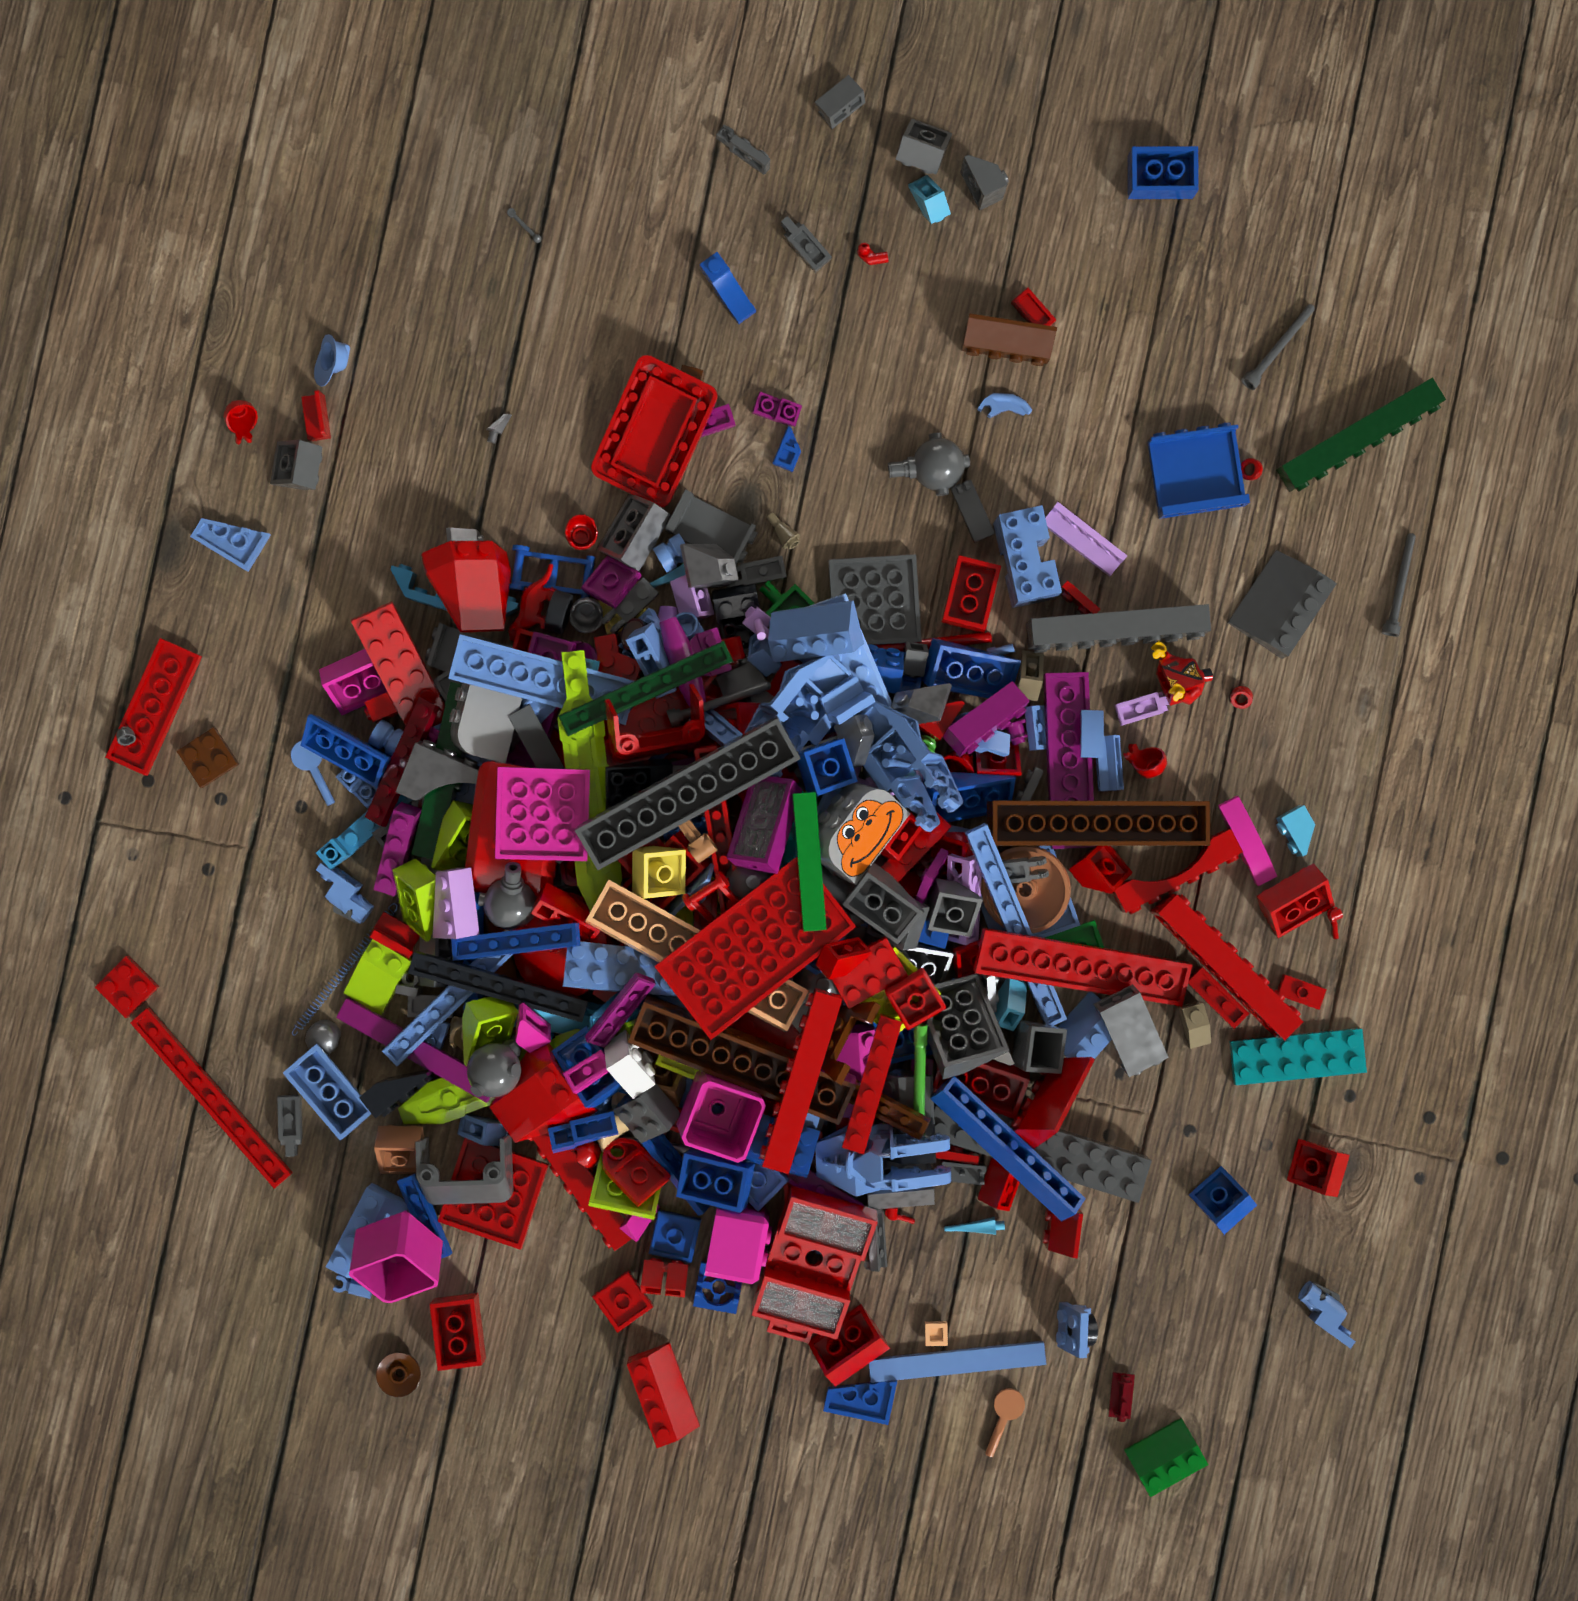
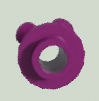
[1006,719,1028,745]

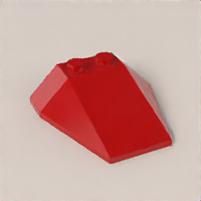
[421,541,511,633]
[489,1043,598,1143]

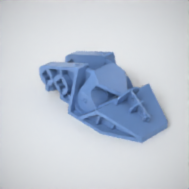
[744,655,853,777]
[859,701,963,832]
[815,1124,951,1197]

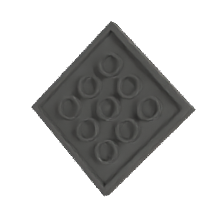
[829,554,922,645]

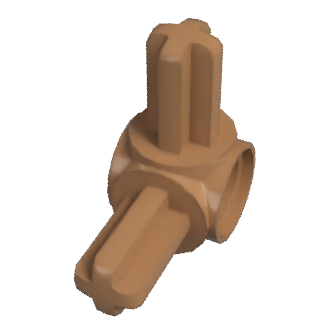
[678,820,718,863]

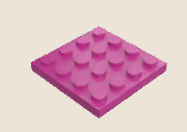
[495,767,590,861]

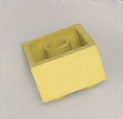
[632,846,686,899]

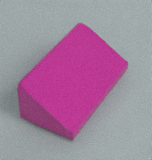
[620,1204,660,1242]

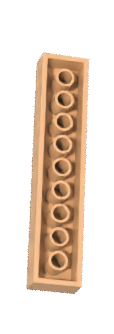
[585,880,809,1032]

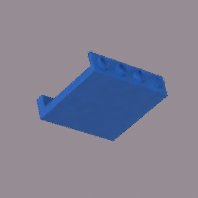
[1147,422,1250,519]

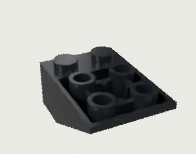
[712,584,760,655]
[605,759,673,810]
[359,1070,433,1118]

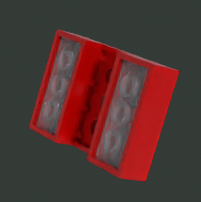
[752,1185,878,1344]

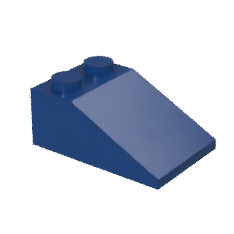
[552,1026,623,1108]

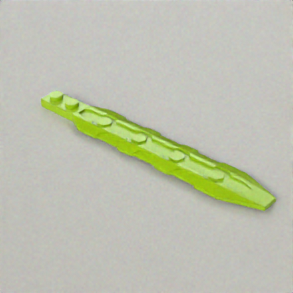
[557,650,622,912]
[398,1019,636,1124]

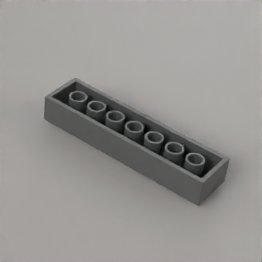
[1026,604,1211,653]

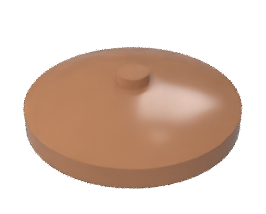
[981,846,1071,933]

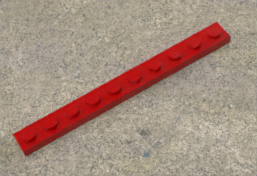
[130,1007,293,1189]

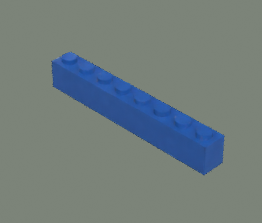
[930,1076,1086,1221]

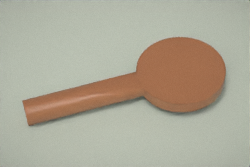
[985,1388,1025,1457]

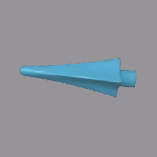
[650,563,686,588]
[944,1217,1005,1235]

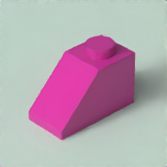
[515,1003,551,1053]

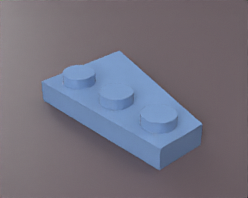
[190,518,271,572]

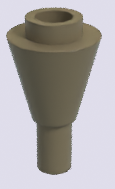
[767,513,801,549]

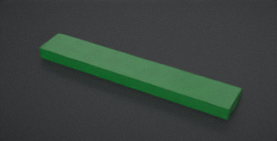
[792,792,827,932]

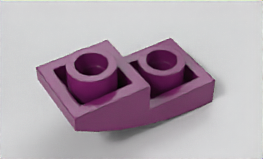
[752,392,802,427]

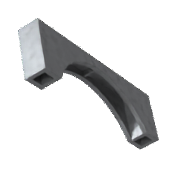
[396,740,563,864]

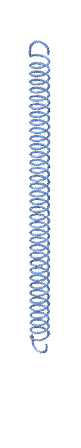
[292,903,397,1036]

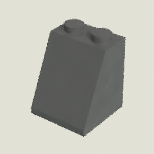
[1012,1020,1067,1074]

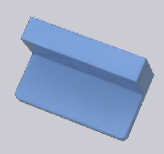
[819,676,876,725]

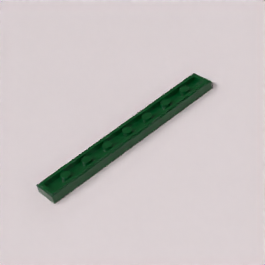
[558,641,733,736]

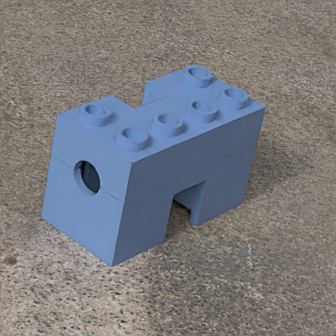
[993,505,1062,608]

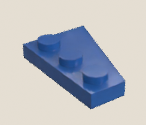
[823,1380,897,1425]

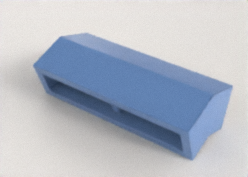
[1096,735,1124,792]

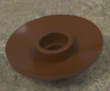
[376,1352,421,1397]

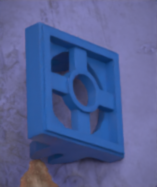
[693,1261,742,1314]

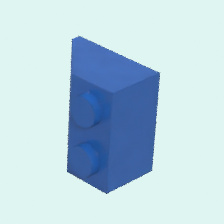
[1189,1166,1257,1235]

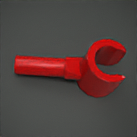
[1326,907,1343,939]
[885,1208,915,1224]

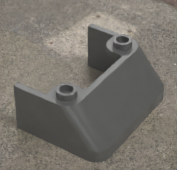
[415,1134,513,1205]

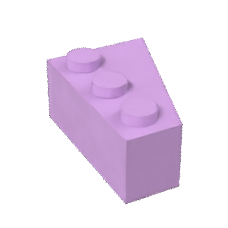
[433,868,479,939]

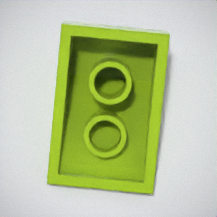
[431,800,473,871]
[393,858,436,942]
[343,939,412,1016]
[462,996,518,1067]

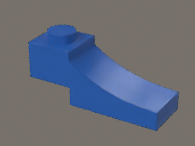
[699,252,756,325]
[548,1111,618,1153]

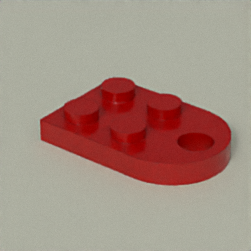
[602,1138,671,1207]

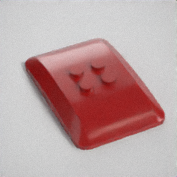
[591,355,718,507]
[465,761,557,897]

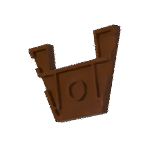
[821,1001,881,1085]

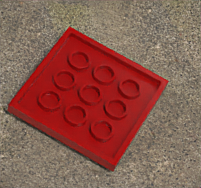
[438,1138,549,1250]

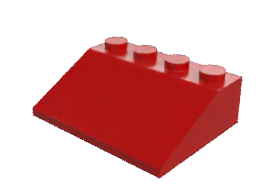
[1011,1057,1095,1149]

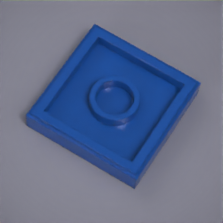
[648,1209,701,1263]

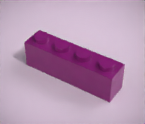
[943,681,1030,757]
[373,802,422,896]

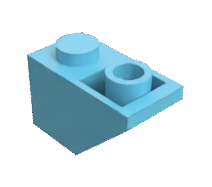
[1276,805,1315,856]
[994,978,1027,1031]

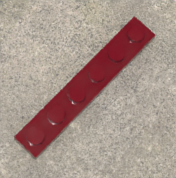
[365,697,440,827]

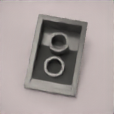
[843,862,924,945]

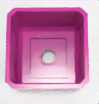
[677,1071,766,1163]
[704,1203,772,1284]
[349,1210,443,1303]

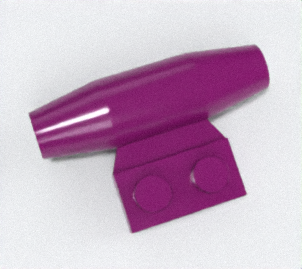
[660,617,732,708]

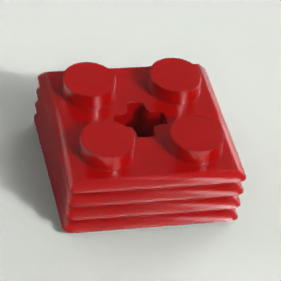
[885,968,946,1030]

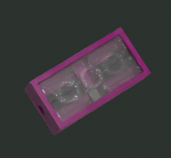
[726,776,803,874]

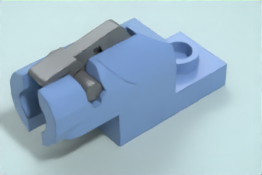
[316,862,374,924]
[1298,1281,1356,1349]

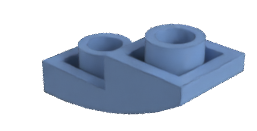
[1080,710,1104,758]
[975,730,1010,757]
[336,770,378,808]

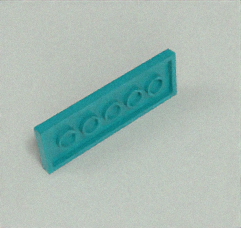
[1229,1028,1367,1085]

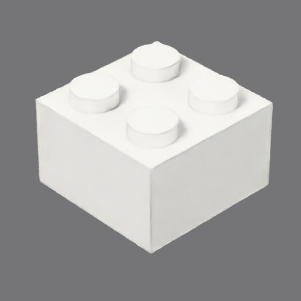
[604,1030,656,1099]

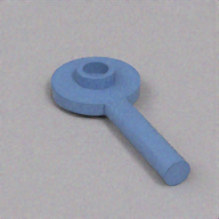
[291,741,335,806]

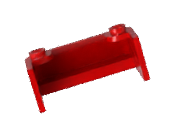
[605,684,705,761]

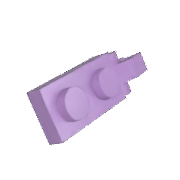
[1114,692,1169,726]

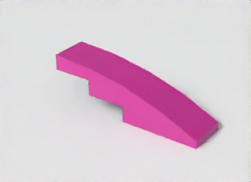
[1218,796,1278,886]

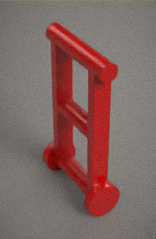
[682,871,740,923]

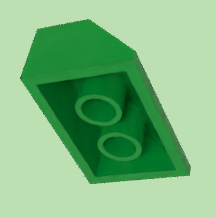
[1124,1418,1209,1498]

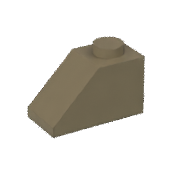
[1016,650,1044,701]
[1177,1001,1211,1049]

